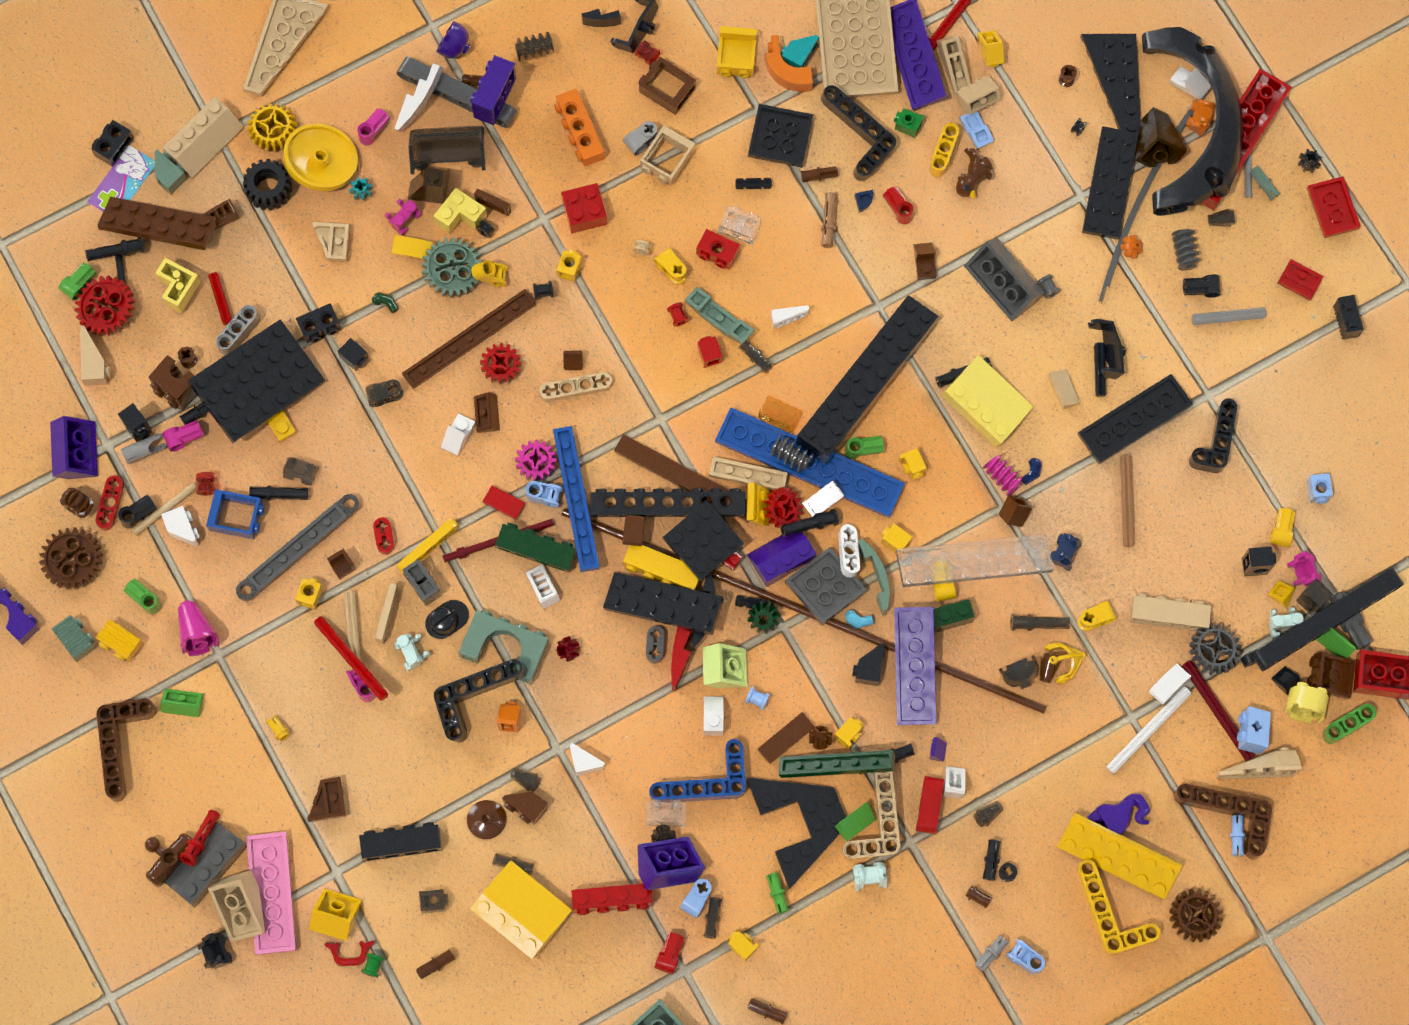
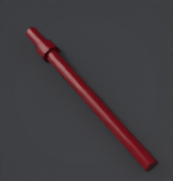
[442,519,554,563]

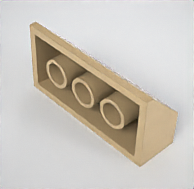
[162,97,244,179]

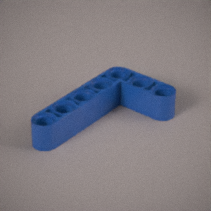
[649,739,746,803]

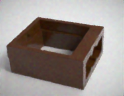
[638,57,696,115]

